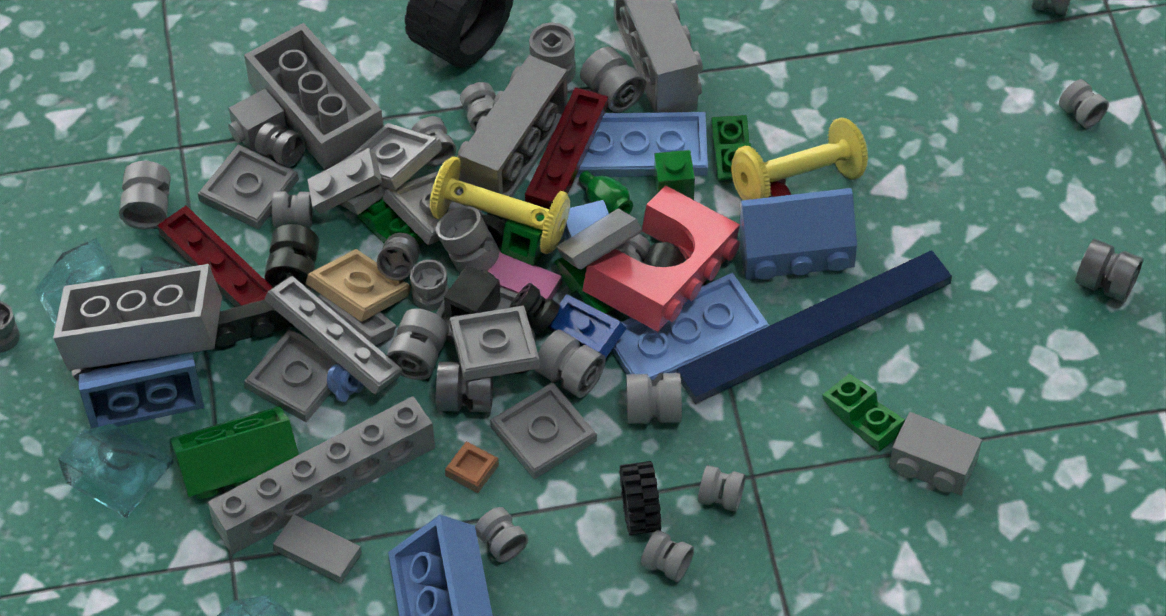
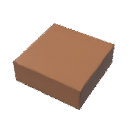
[445,441,499,493]

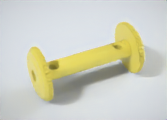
[731,118,868,200]
[430,157,570,254]

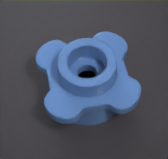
[327,364,364,402]

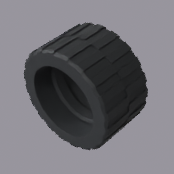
[404,0,513,68]

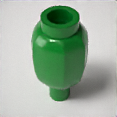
[578,171,633,214]

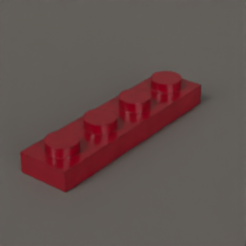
[525,87,608,209]
[157,205,273,307]

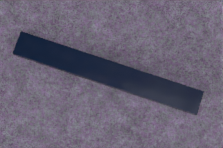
[677,250,952,404]

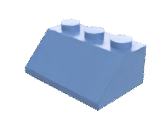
[739,188,857,280]
[78,352,205,432]
[388,514,493,616]

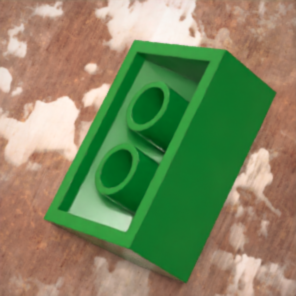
[170,406,299,499]

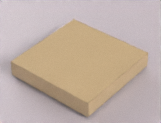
[306,249,411,322]

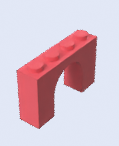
[583,185,740,332]

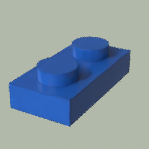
[548,294,627,358]

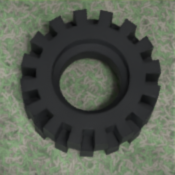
[619,461,662,535]

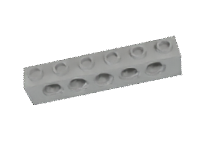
[208,396,435,555]

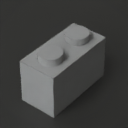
[889,412,982,496]

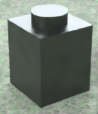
[444,265,501,320]

